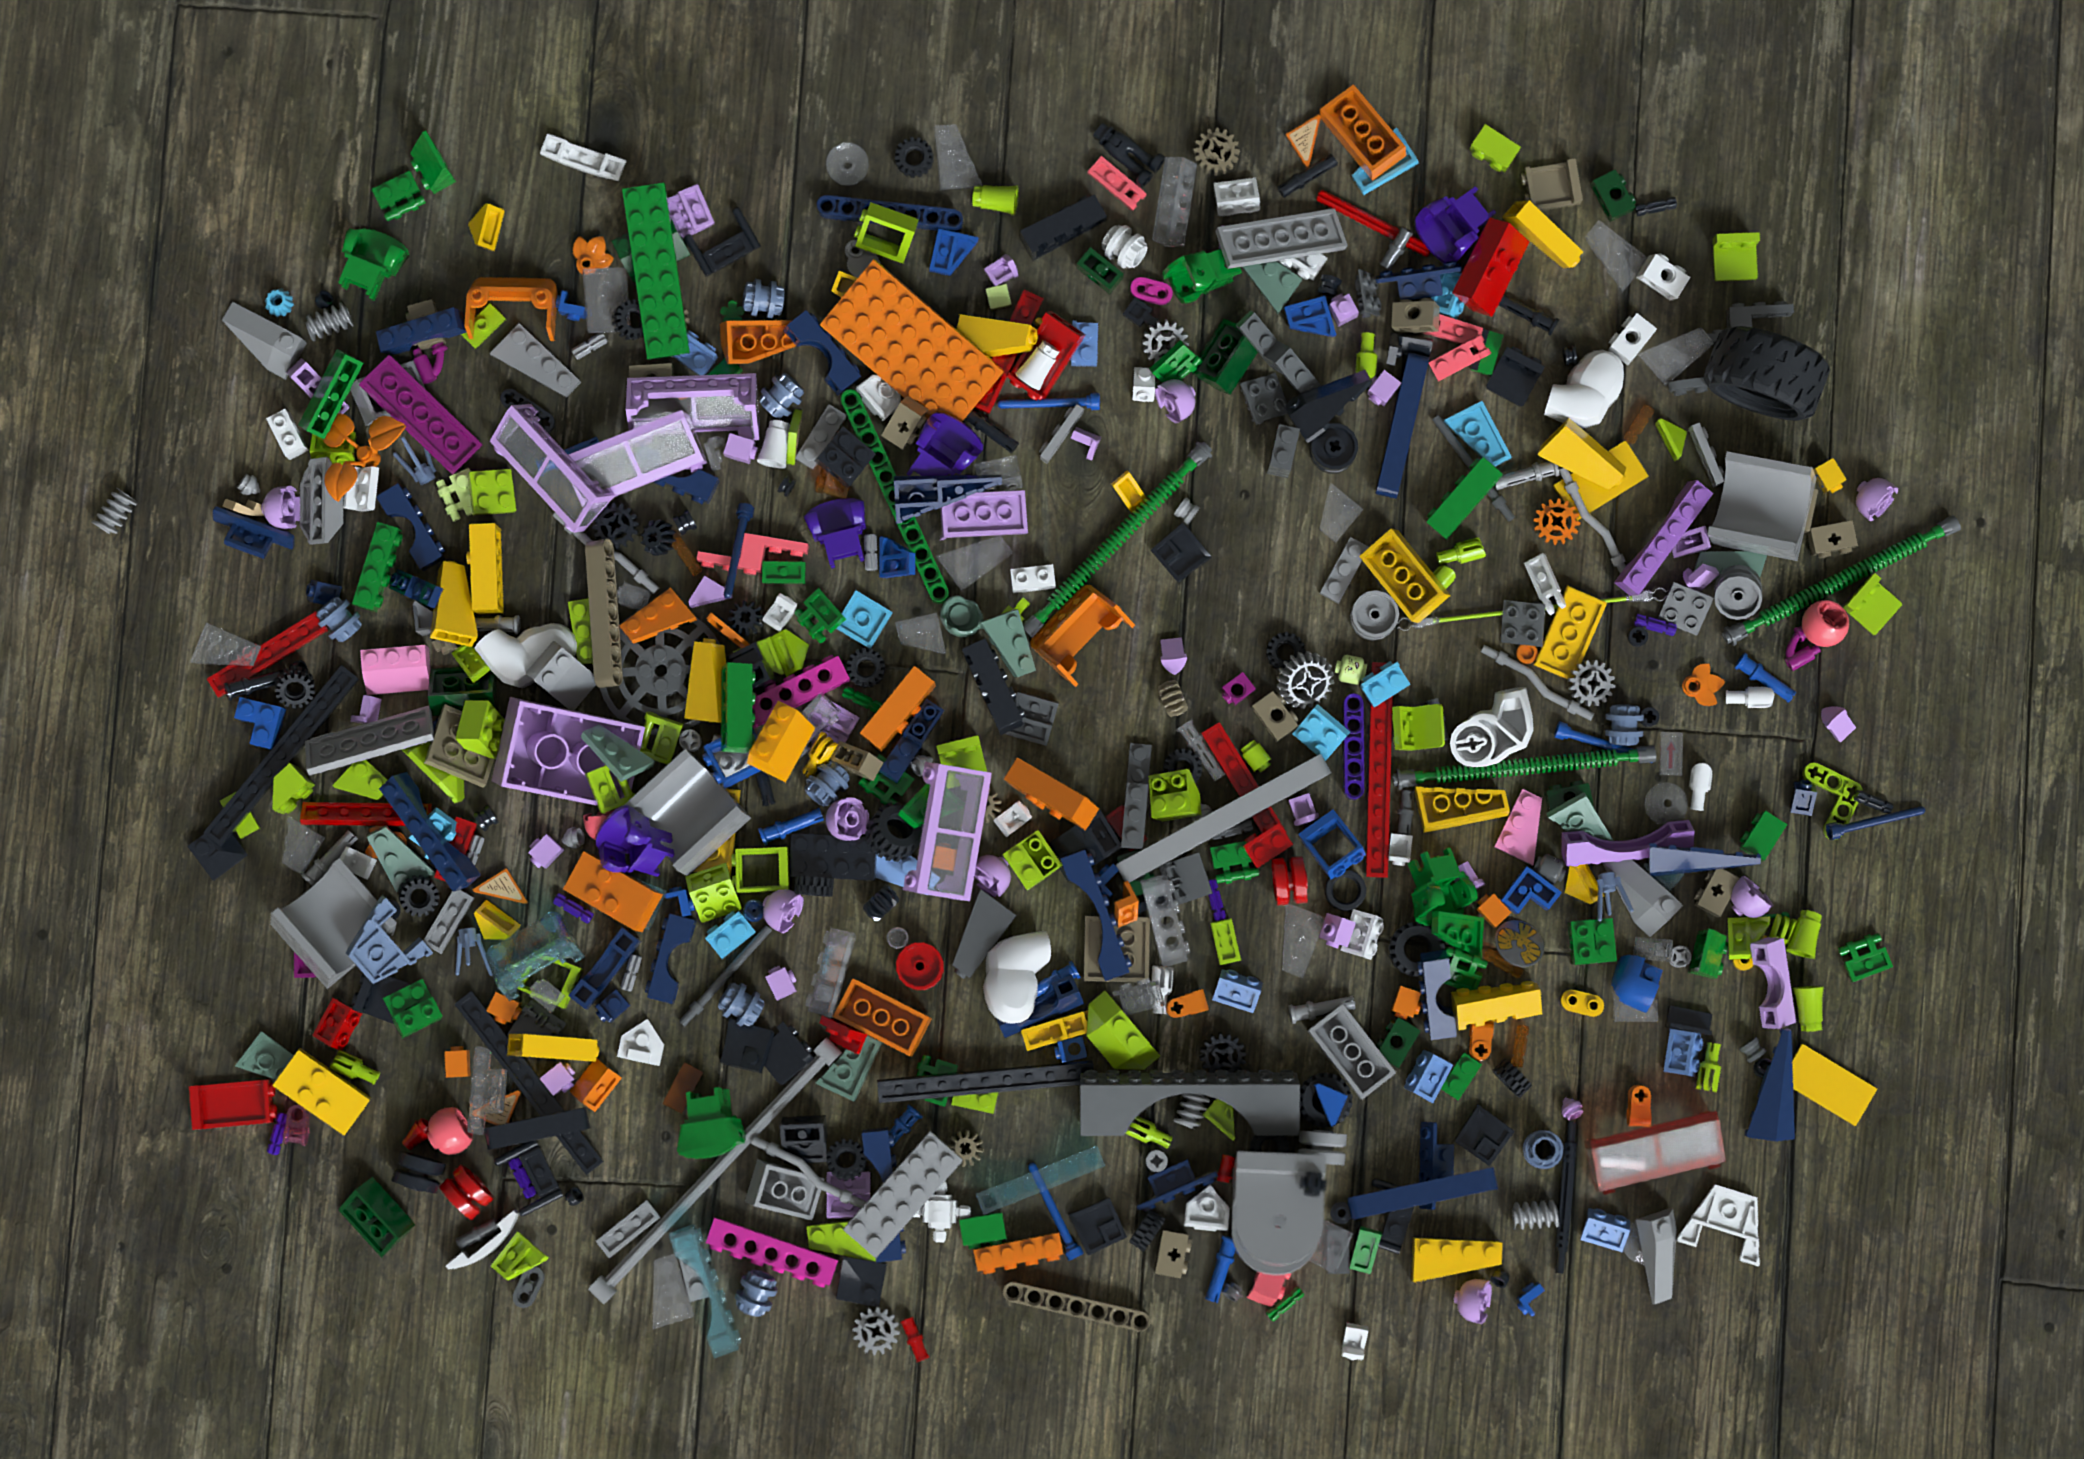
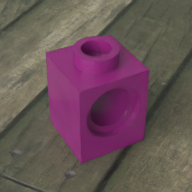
[1221,672,1256,706]

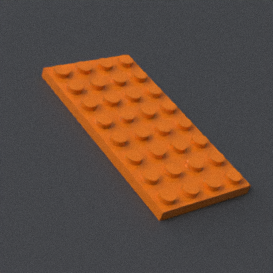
[820,259,1005,422]

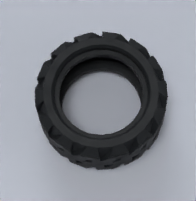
[1703,326,1830,421]

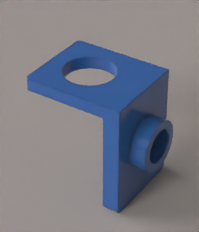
[1054,1036,1087,1063]

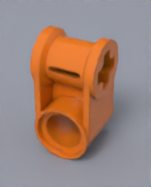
[1166,989,1209,1018]
[1469,1020,1494,1061]
[1626,1085,1652,1127]

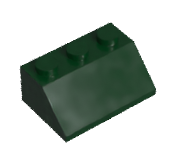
[612,214,691,283]
[1190,319,1258,395]
[428,667,497,716]
[338,1177,416,1258]

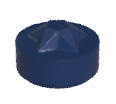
[743,899,764,922]

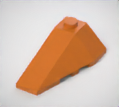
[720,320,796,364]

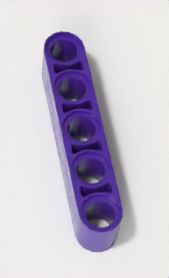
[1342,693,1364,800]

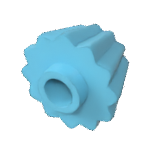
[265,288,294,317]

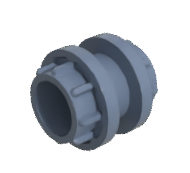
[742,279,784,319]
[759,373,804,419]
[316,597,362,642]
[1605,705,1644,745]
[804,761,850,807]
[718,983,764,1026]
[1522,1130,1563,1169]
[734,1270,778,1317]

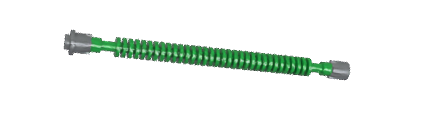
[1023,442,1212,638]
[1722,515,1961,646]
[1392,745,1656,790]

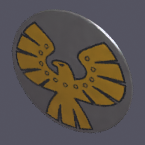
[1495,920,1544,967]

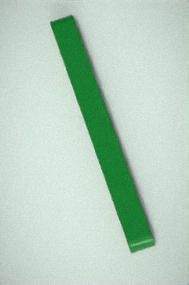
[841,389,949,604]

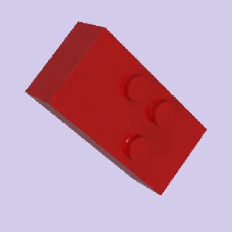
[1452,218,1529,317]

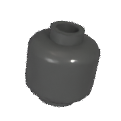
[1533,854,1566,885]

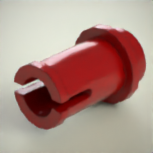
[1217,1155,1236,1183]

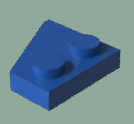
[929,229,979,276]
[1284,296,1336,337]
[879,536,915,578]

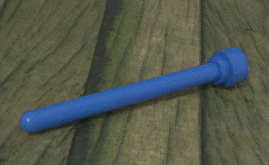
[997,393,1100,410]
[1554,721,1653,763]
[1028,1163,1084,1261]

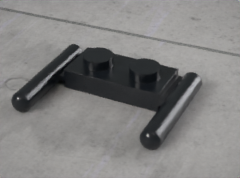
[684,207,761,277]
[494,1140,564,1217]
[1354,1178,1415,1254]

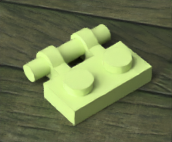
[436,468,472,522]

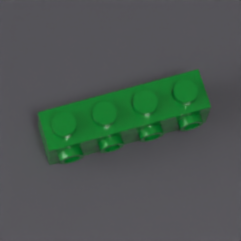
[298,349,363,439]
[1426,457,1503,540]
[352,522,403,613]
[721,662,755,753]

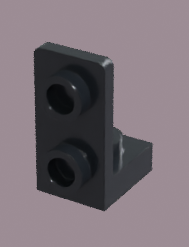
[1386,333,1433,365]

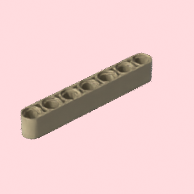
[585,539,623,688]
[1003,1281,1150,1331]

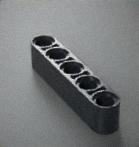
[483,1107,591,1150]

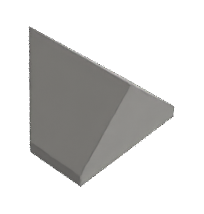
[413,601,433,636]

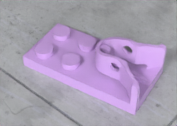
[940,490,1028,540]

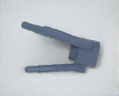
[393,437,436,485]
[1597,872,1634,921]
[455,928,493,976]

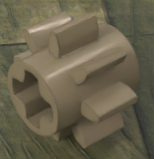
[431,639,458,655]

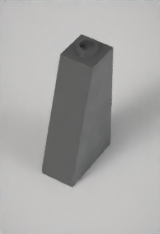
[952,890,1016,979]

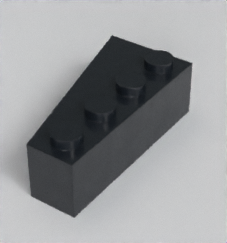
[1020,194,1107,261]
[962,639,1025,735]

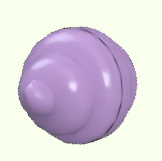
[1561,1097,1583,1121]

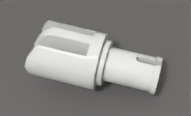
[1726,687,1774,708]
[1689,763,1712,811]
[1150,965,1174,1014]

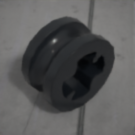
[1563,345,1577,366]
[777,476,796,497]
[1628,627,1648,647]
[1640,707,1659,727]

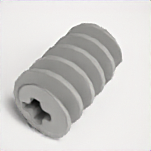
[306,302,354,341]
[92,487,138,534]
[1173,1093,1210,1130]
[1512,1200,1558,1230]

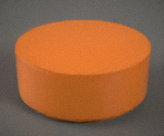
[1516,645,1538,665]

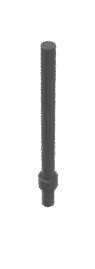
[1432,415,1515,522]
[679,925,772,1026]

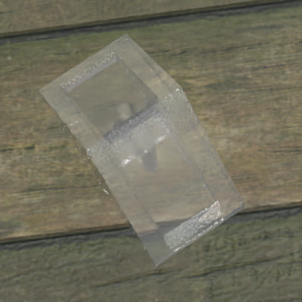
[1634,937,1673,963]

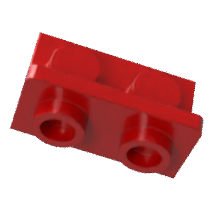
[1243,822,1293,868]
[312,998,362,1050]
[819,1015,867,1054]

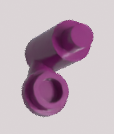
[413,342,448,384]
[1785,626,1821,672]

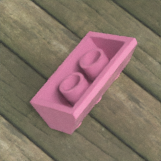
[360,645,431,695]

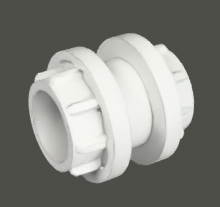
[1102,225,1147,268]

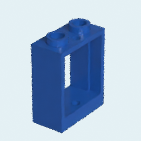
[702,728,761,789]
[1298,810,1366,880]

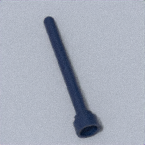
[723,503,755,599]
[1826,806,1925,840]

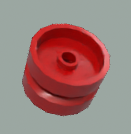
[1272,856,1308,906]
[896,943,944,990]
[439,1164,494,1220]

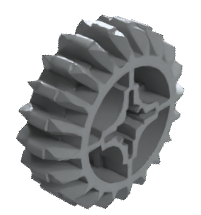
[1276,651,1334,709]

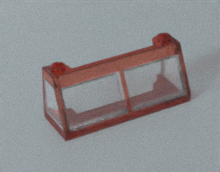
[1584,1110,1726,1195]

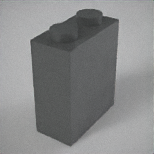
[1267,424,1300,478]

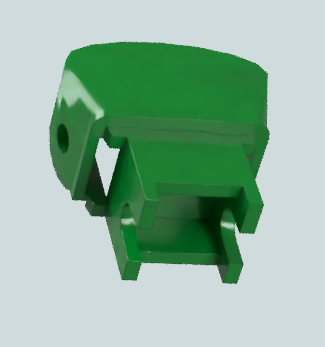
[338,228,409,301]
[1162,249,1242,304]
[1407,847,1478,926]
[677,1087,746,1159]

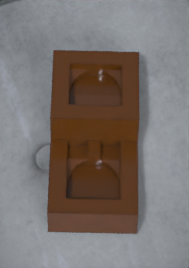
[663,1062,703,1114]

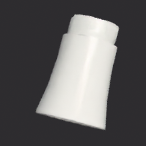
[1015,341,1060,390]
[757,420,790,468]

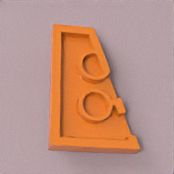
[619,587,697,644]

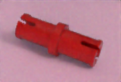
[900,1317,929,1362]

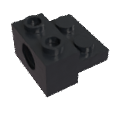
[814,427,876,488]
[725,642,777,693]
[780,1115,828,1164]

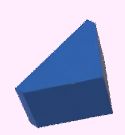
[1314,1084,1347,1126]

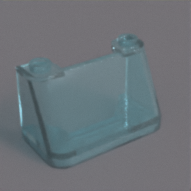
[485,912,584,1001]

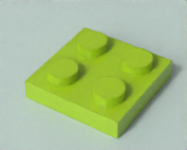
[467,469,516,515]

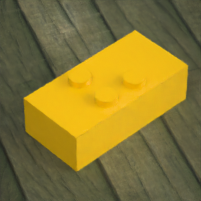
[466,523,504,615]
[1359,528,1451,623]
[273,1048,371,1135]

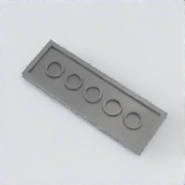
[1215,208,1348,269]
[305,706,434,776]
[843,1131,963,1258]

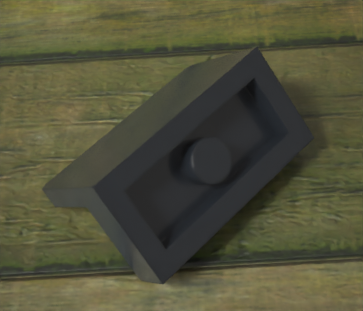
[1665,1006,1713,1035]

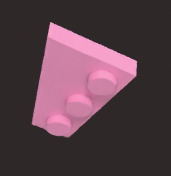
[1494,789,1542,866]

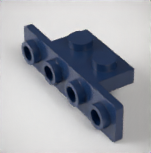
[1376,261,1461,300]
[213,506,294,559]
[1419,1122,1454,1210]
[1136,1160,1218,1212]

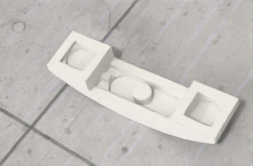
[540,134,626,181]
[446,1210,519,1269]

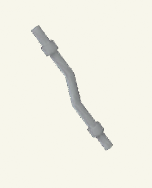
[1559,468,1626,573]
[553,512,659,594]
[1481,645,1595,721]
[751,1136,866,1208]

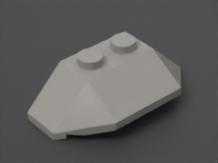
[300,457,343,545]

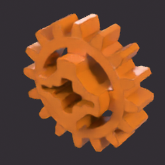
[1533,498,1580,546]

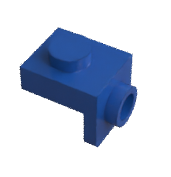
[556,290,587,321]
[1098,864,1119,898]
[665,887,695,917]
[1517,1282,1545,1317]

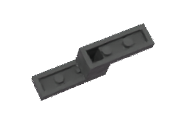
[1685,301,1794,347]
[1236,310,1321,395]
[1121,743,1152,850]

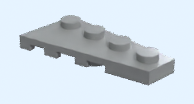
[489,323,581,398]

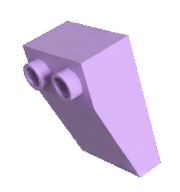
[491,697,645,809]

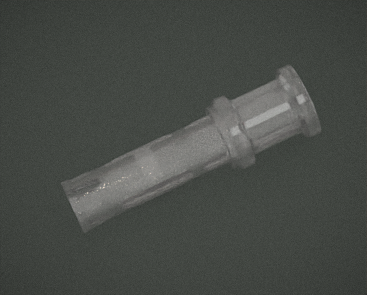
[1176,719,1225,782]

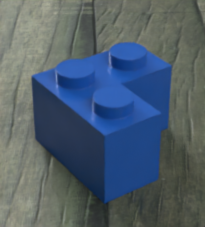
[234,697,286,750]
[1500,866,1562,915]

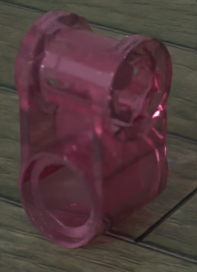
[283,1104,311,1147]

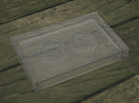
[583,267,631,333]

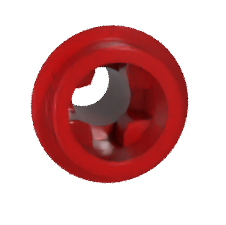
[402,1118,429,1150]

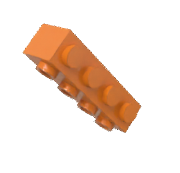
[974,1232,1063,1274]

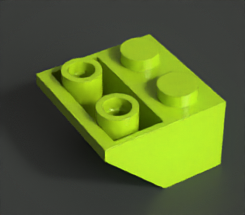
[455,700,505,759]
[272,763,315,814]
[1148,769,1202,822]
[1002,830,1063,891]

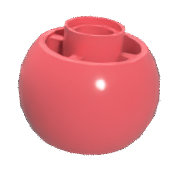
[1802,600,1849,647]
[427,1107,473,1155]

